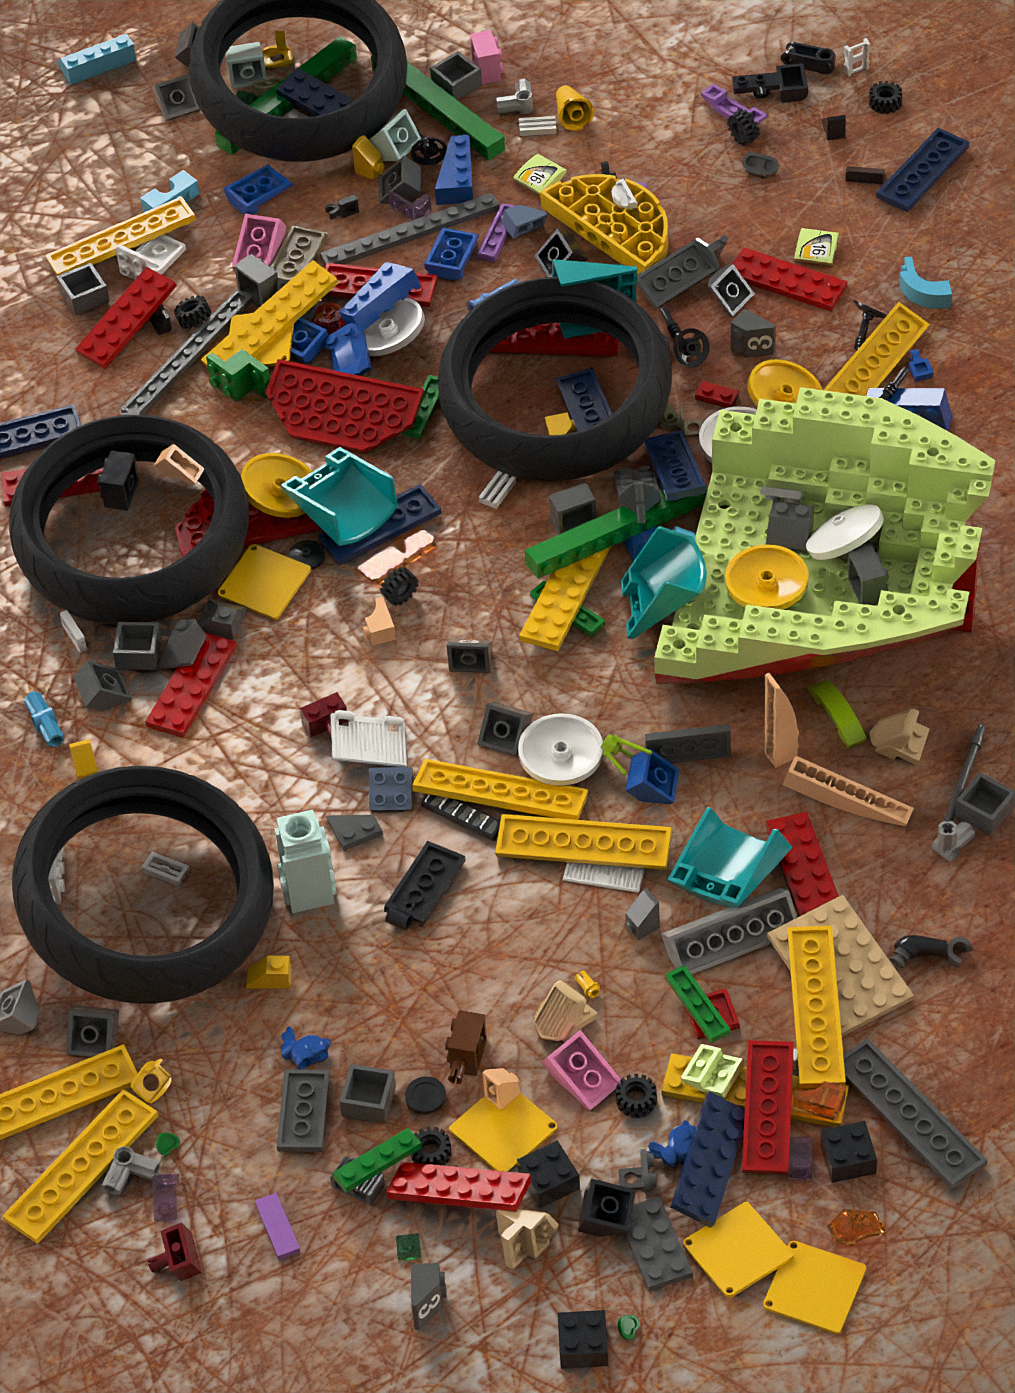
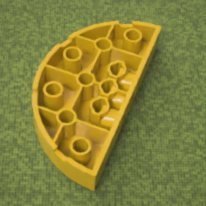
[540,174,669,275]

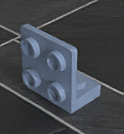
[369,767,413,811]

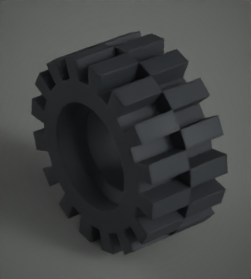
[869,81,902,114]
[727,109,760,146]
[174,295,211,329]
[380,567,419,606]
[616,1073,657,1118]
[411,1126,452,1166]

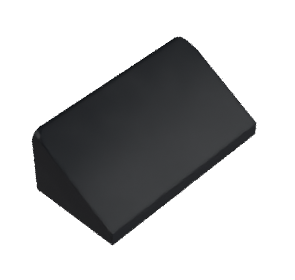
[845,166,885,184]
[149,304,172,335]

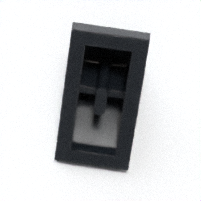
[821,115,846,140]

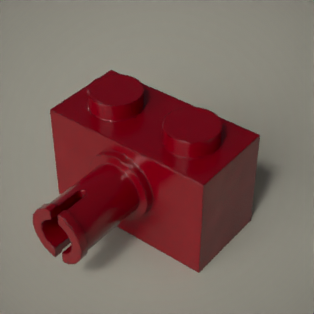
[300,692,348,739]
[147,1222,202,1281]

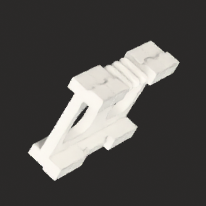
[843,38,870,77]

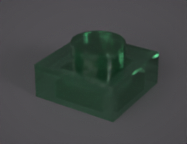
[396,1233,421,1261]

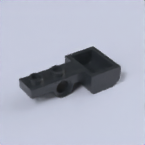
[732,63,808,103]

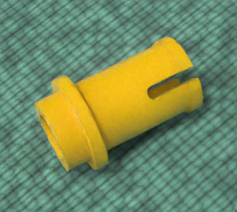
[575,971,601,998]

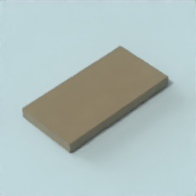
[270,225,328,280]

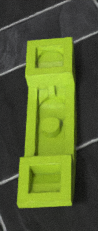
[808,680,867,748]

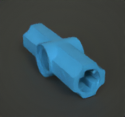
[24,691,65,748]

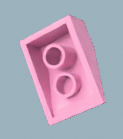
[232,214,286,268]
[541,1030,621,1111]

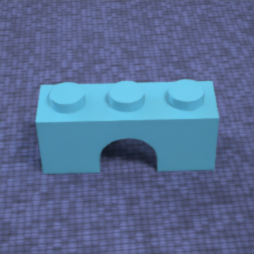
[140,170,199,212]

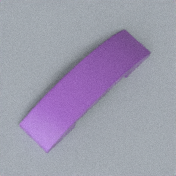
[701,83,767,124]

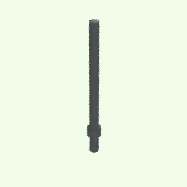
[944,724,986,822]

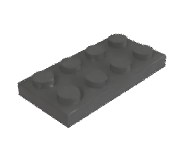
[645,724,731,764]
[277,1069,330,1152]
[625,1196,693,1292]

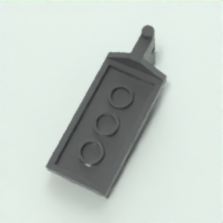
[637,235,728,310]
[614,466,660,523]

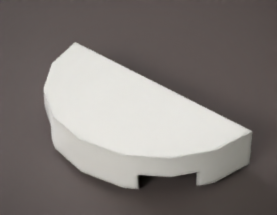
[612,179,638,209]

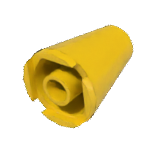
[556,85,594,131]

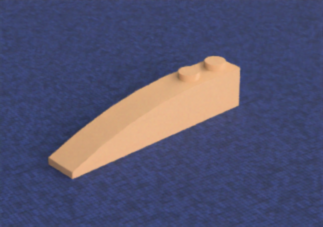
[765,673,799,768]
[783,755,914,826]

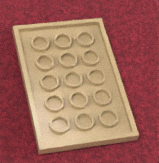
[767,895,914,1037]

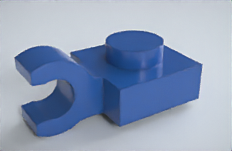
[908,349,934,382]

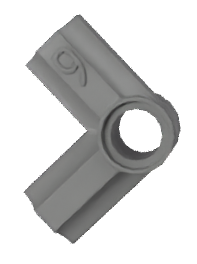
[496,79,534,114]
[932,821,975,862]
[102,1146,161,1195]

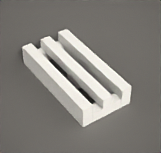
[519,116,557,136]
[479,471,516,509]
[60,610,87,653]
[141,852,190,887]

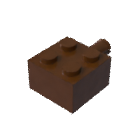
[445,1010,487,1084]

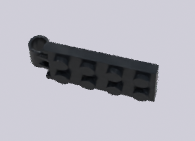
[384,841,466,931]

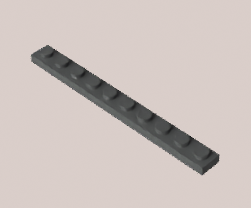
[320,193,500,266]
[121,289,253,415]

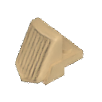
[869,709,929,765]
[533,980,598,1042]
[496,1209,558,1270]

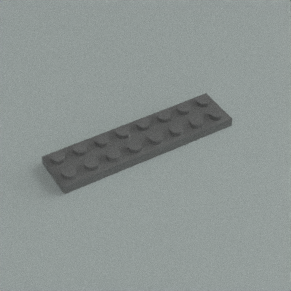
[843,1038,987,1189]

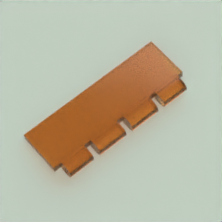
[357,526,436,585]

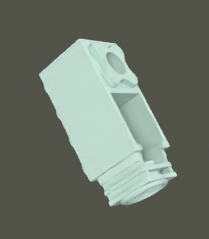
[275,810,337,913]

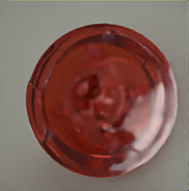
[312,303,345,336]

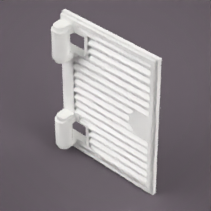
[331,710,407,767]
[562,862,645,893]

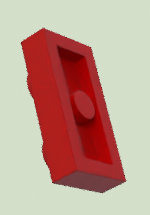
[695,381,739,408]

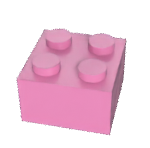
[470,30,504,85]

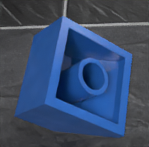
[626,748,679,804]

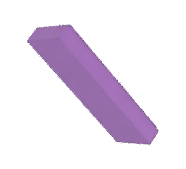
[255,1193,300,1260]

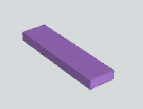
[477,203,515,262]

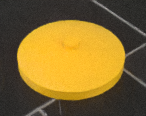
[747,359,823,407]
[241,453,313,518]
[725,545,808,610]

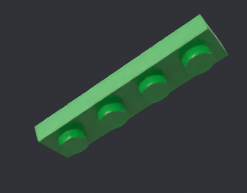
[402,375,440,439]
[530,580,605,637]
[665,965,730,1044]
[333,1128,422,1193]

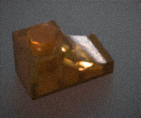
[793,1081,846,1121]
[827,1209,885,1246]

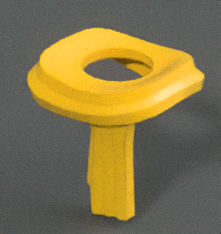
[262,30,293,68]
[131,1058,171,1104]

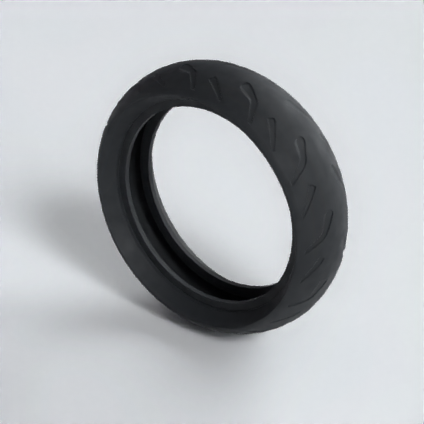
[189,0,407,162]
[438,277,672,481]
[9,415,249,624]
[12,766,274,1004]

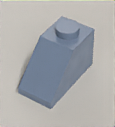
[501,205,547,239]

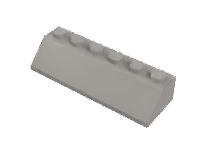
[661,888,797,975]

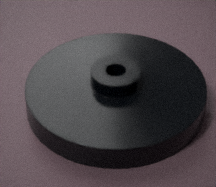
[289,540,325,570]
[405,1076,446,1114]

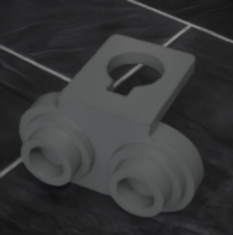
[742,152,779,178]
[619,1149,656,1193]

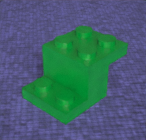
[206,349,270,402]

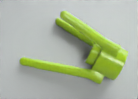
[600,734,652,775]

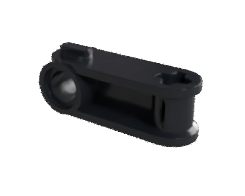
[780,42,836,74]

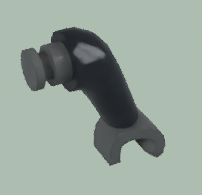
[890,935,974,968]

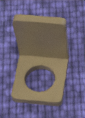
[676,405,703,437]

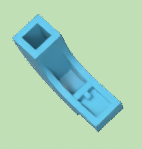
[899,257,952,309]

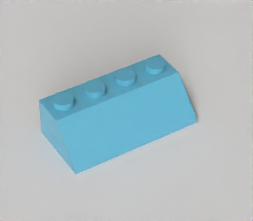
[57,34,136,85]

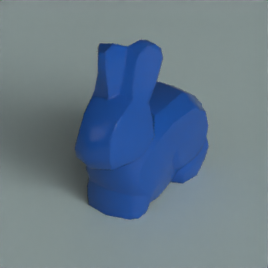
[281,1026,331,1070]
[648,1120,695,1168]

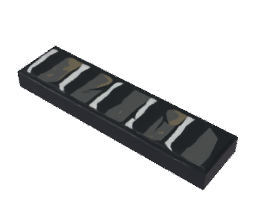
[421,794,501,841]

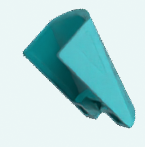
[552,259,638,339]
[280,447,398,546]
[620,526,707,640]
[667,807,793,908]

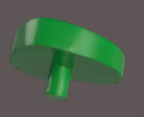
[156,1132,180,1156]
[618,1315,640,1340]

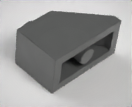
[624,888,660,940]

